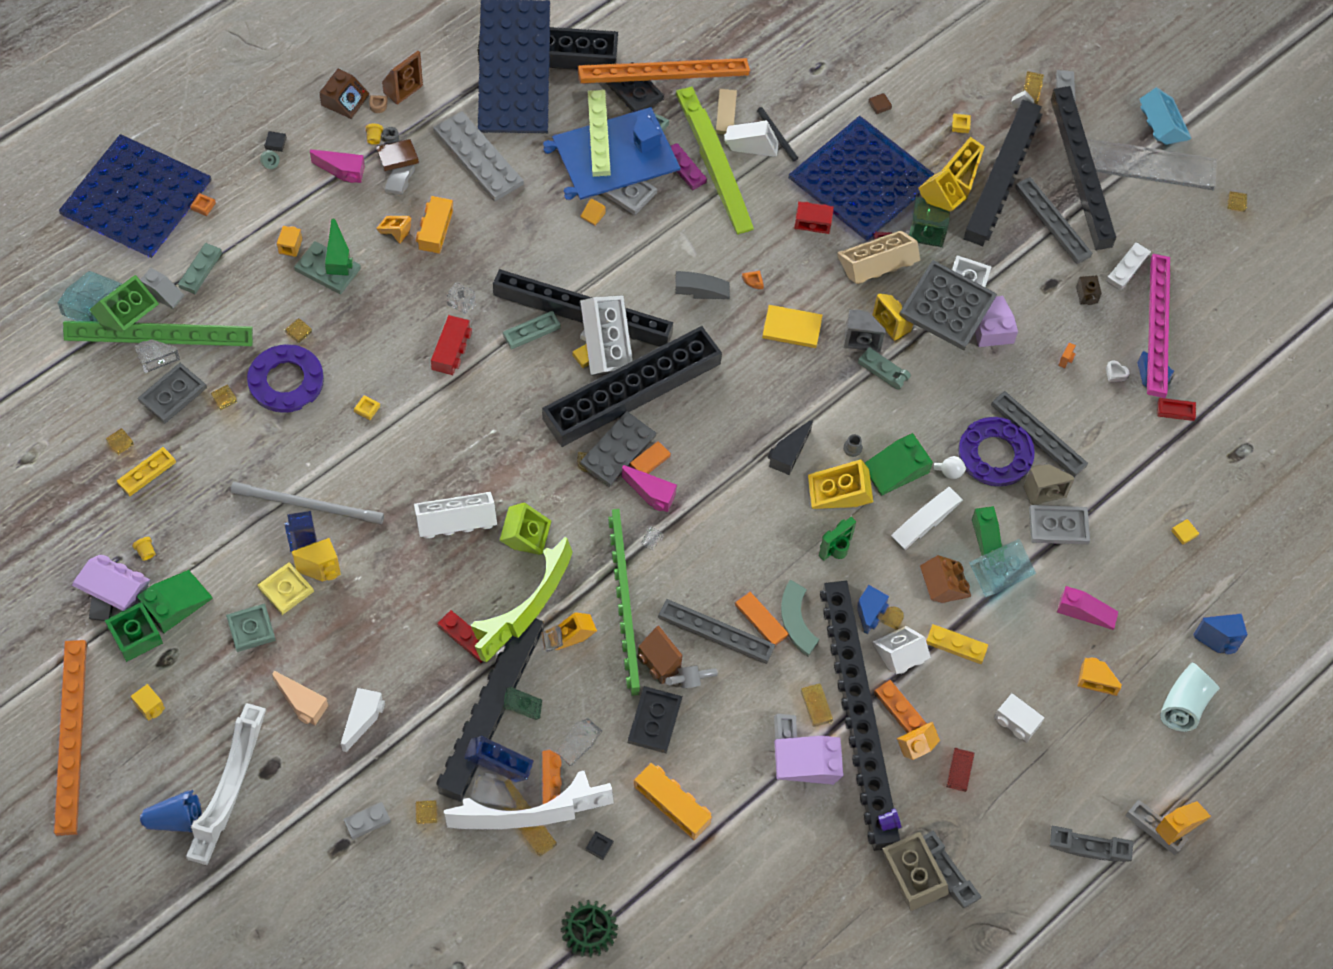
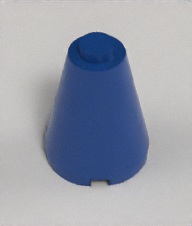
[140,790,202,833]

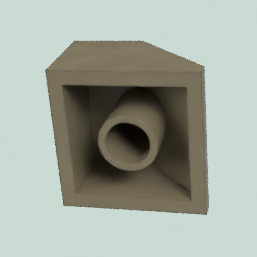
[1023,464,1074,505]

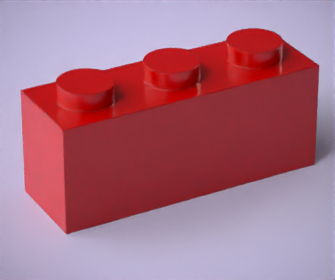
[431,315,472,375]

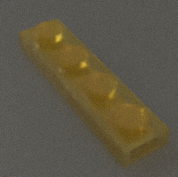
[492,779,557,857]

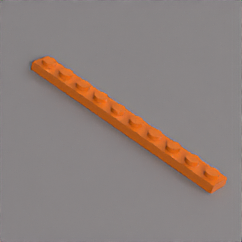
[578,58,750,84]
[54,640,87,836]

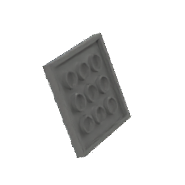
[899,260,997,350]

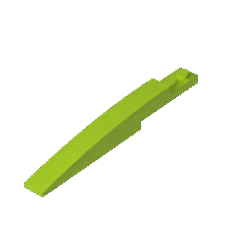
[676,86,754,235]

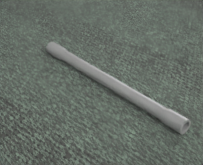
[231,482,384,525]

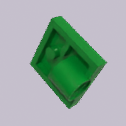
[819,516,857,561]

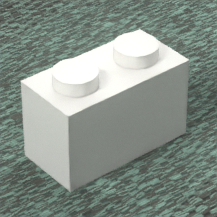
[994,694,1044,742]

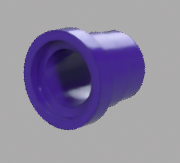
[878,808,902,831]

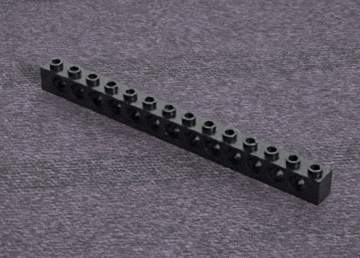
[820,580,900,851]

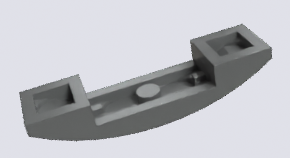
[1050,825,1133,862]
[923,831,981,909]

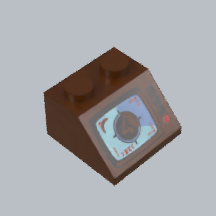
[319,68,369,119]

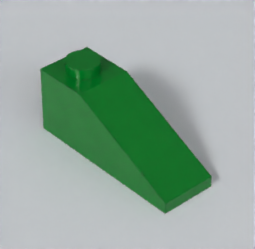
[325,218,353,276]
[972,506,1005,570]

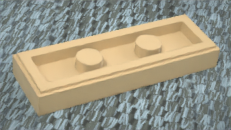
[716,89,737,135]

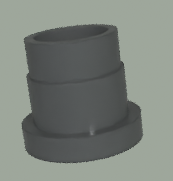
[843,434,863,457]

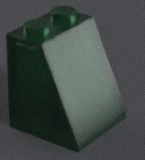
[909,197,950,248]

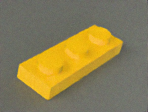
[117,447,176,497]
[926,624,988,664]

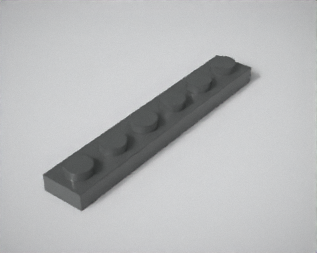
[1015,177,1092,264]
[991,391,1088,478]
[658,599,775,664]

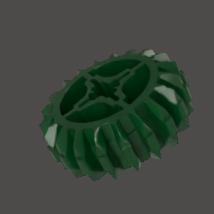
[561,900,618,958]

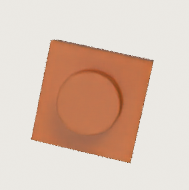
[1058,343,1076,369]

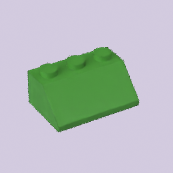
[89,274,159,332]

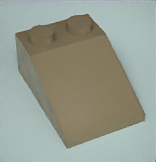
[882,832,949,911]

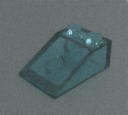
[57,271,122,322]
[969,539,1036,597]

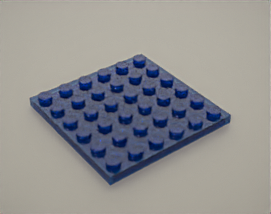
[788,115,935,241]
[59,134,212,258]

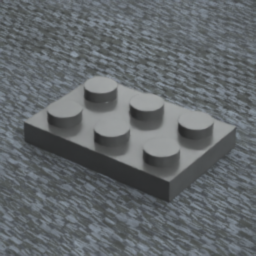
[138,362,207,424]

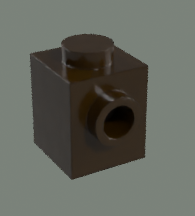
[1076,275,1102,305]

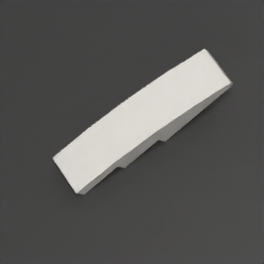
[891,487,963,550]

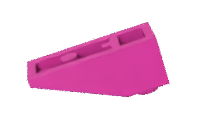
[310,149,365,183]
[622,465,677,512]
[1057,586,1118,630]

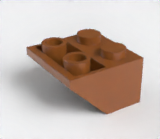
[920,555,971,603]

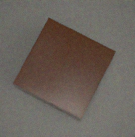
[868,93,892,115]

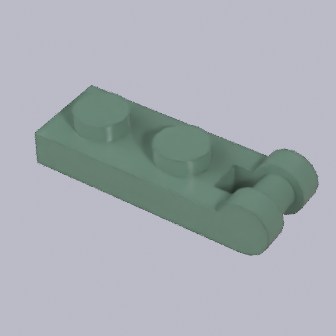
[858,347,911,390]

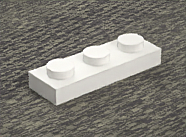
[1106,243,1151,290]

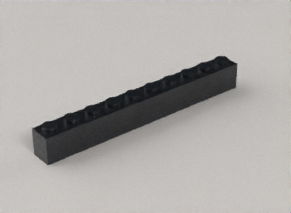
[1050,86,1116,251]
[963,99,1043,247]
[493,269,674,347]
[436,618,544,802]

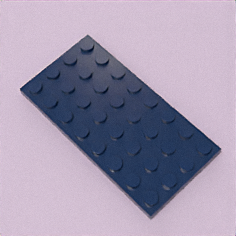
[478,0,550,134]

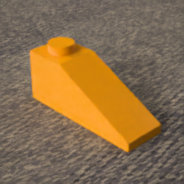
[1155,801,1211,845]

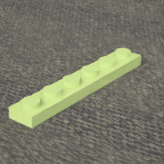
[588,90,610,176]

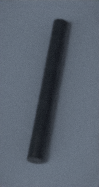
[757,107,798,162]

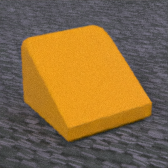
[580,198,605,226]

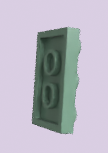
[294,241,361,295]

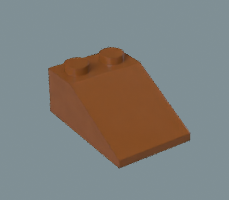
[382,51,423,105]

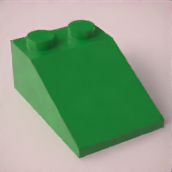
[864,433,933,496]
[137,570,213,633]

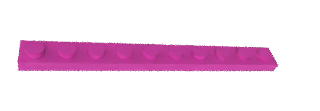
[1147,254,1170,398]

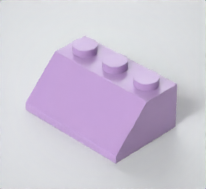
[72,555,150,611]

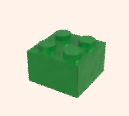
[105,602,163,662]

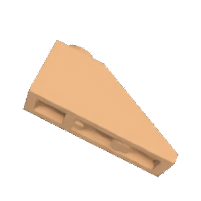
[272,671,328,725]

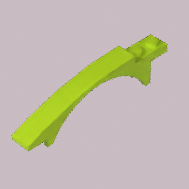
[471,537,573,662]

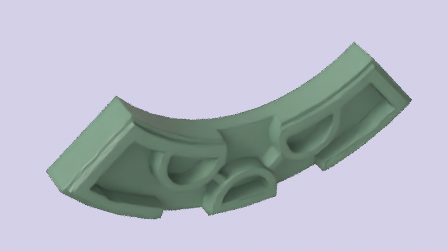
[781,579,819,657]

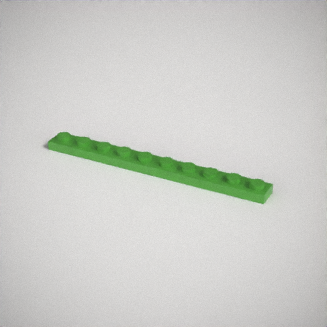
[63,321,253,346]
[608,509,640,696]

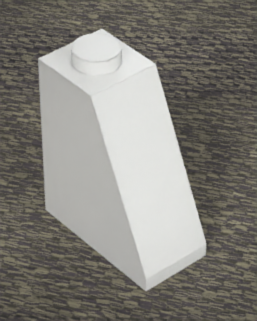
[724,121,779,157]

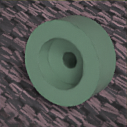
[260,150,280,169]

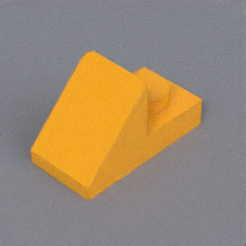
[376,216,411,243]

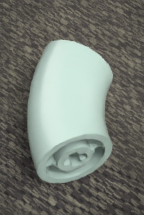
[1160,662,1220,732]

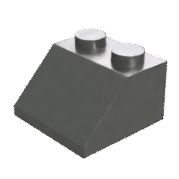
[844,309,885,352]

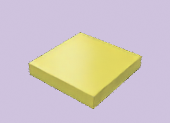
[258,562,314,615]

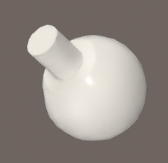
[934,456,966,479]

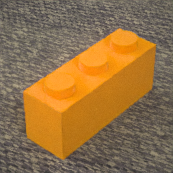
[416,196,453,254]

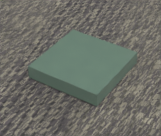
[226,604,276,652]

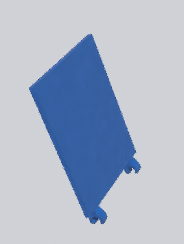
[543,107,681,200]

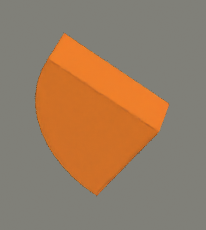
[742,271,764,289]

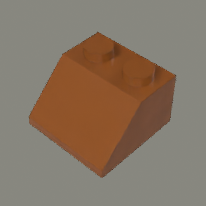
[637,625,683,684]

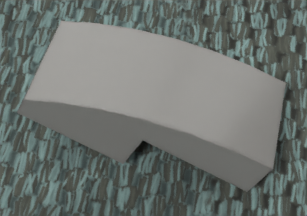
[385,165,415,195]

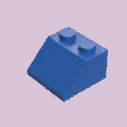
[1193,613,1248,654]

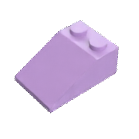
[975,296,1018,347]
[774,736,843,785]

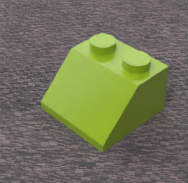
[499,502,551,555]

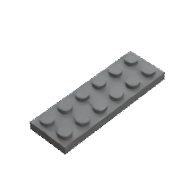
[433,111,524,201]

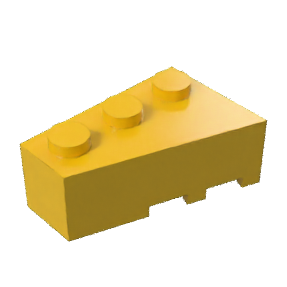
[942,137,985,201]

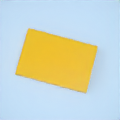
[762,305,823,348]

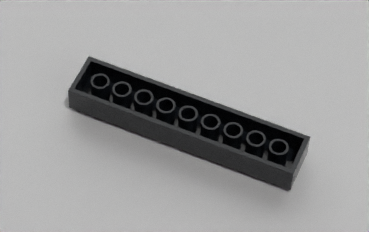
[542,326,722,447]

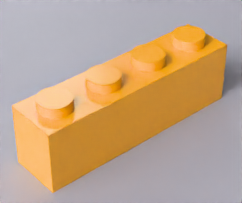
[634,763,712,840]

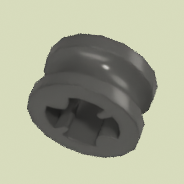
[383,127,399,144]

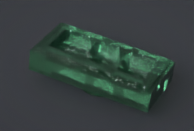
[504,687,542,720]

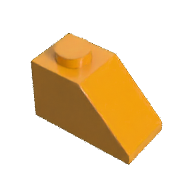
[548,612,597,650]
[1078,657,1122,696]
[897,722,940,760]

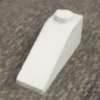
[341,688,385,752]

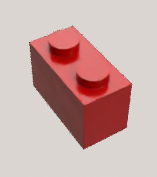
[794,201,834,234]

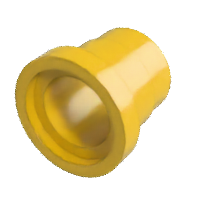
[366,123,383,145]
[132,537,156,561]

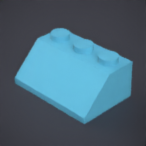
[1140,87,1191,145]

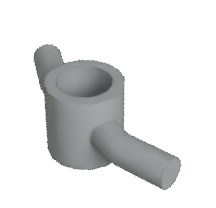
[665,665,718,689]

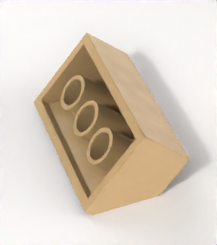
[837,231,920,283]

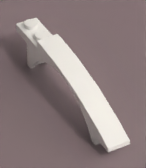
[186,703,266,865]
[444,771,613,829]

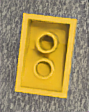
[808,459,873,509]

